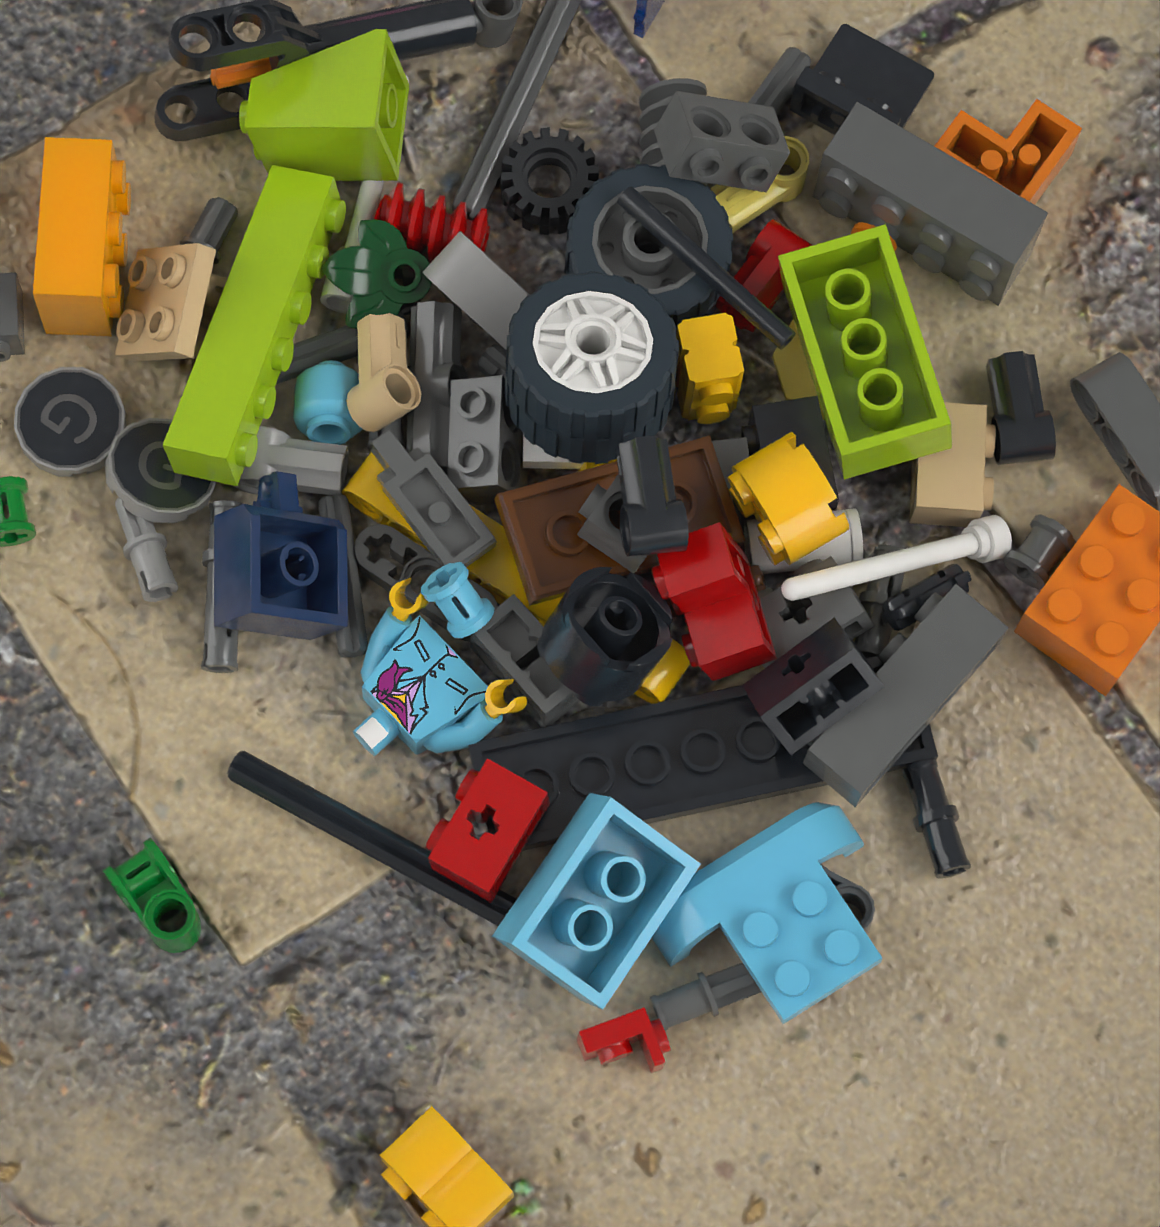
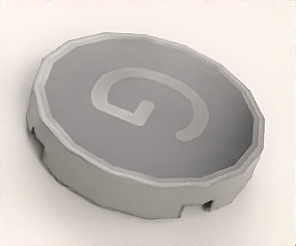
[14,367,126,477]
[105,418,216,523]

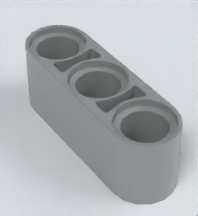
[422,231,530,349]

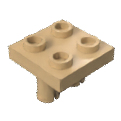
[115,243,228,362]

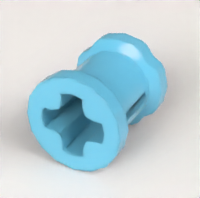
[421,562,494,638]

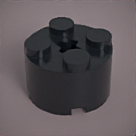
[537,567,673,706]

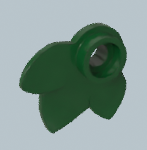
[322,220,433,329]

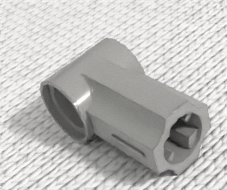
[234,426,349,495]

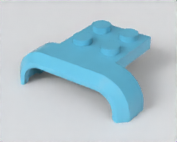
[652,802,882,1024]

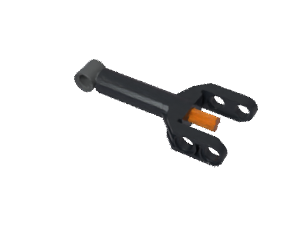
[154,0,523,141]

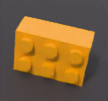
[33,137,131,337]

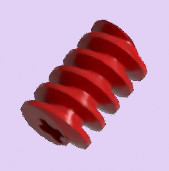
[374,182,490,264]

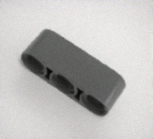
[1070,352,1160,511]

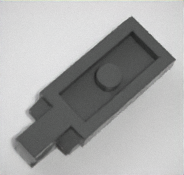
[371,429,497,568]

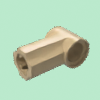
[346,313,422,432]

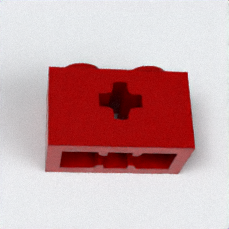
[426,758,550,903]

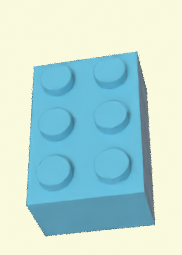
[492,793,701,1010]

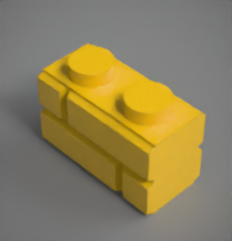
[675,313,744,424]

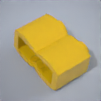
[380,1106,514,1227]

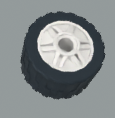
[505,271,679,464]

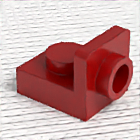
[576,1007,671,1073]

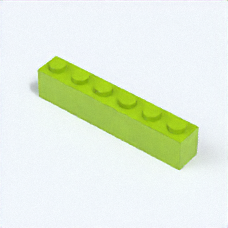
[163,165,346,486]

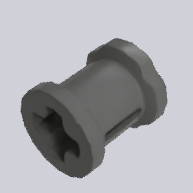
[1003,514,1076,589]

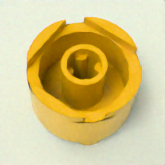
[727,432,850,566]

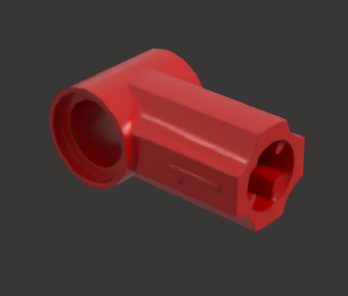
[716,219,813,332]

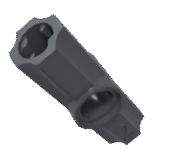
[406,301,468,475]

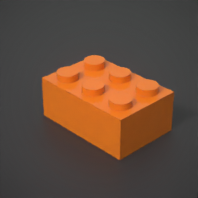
[1014,484,1160,697]

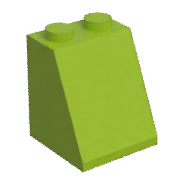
[239,29,409,181]

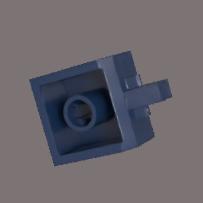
[214,471,348,640]

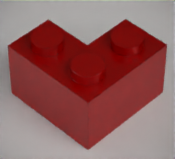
[652,522,777,681]

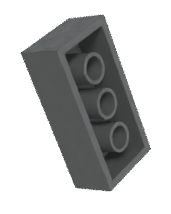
[813,102,1048,306]

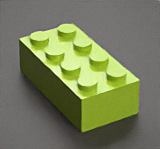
[778,224,952,480]

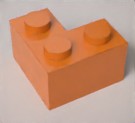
[934,99,1082,205]

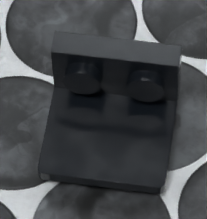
[790,24,934,135]

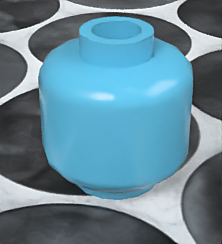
[293,360,362,445]

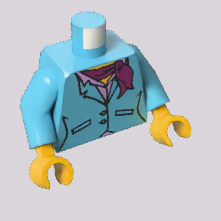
[353,578,527,756]

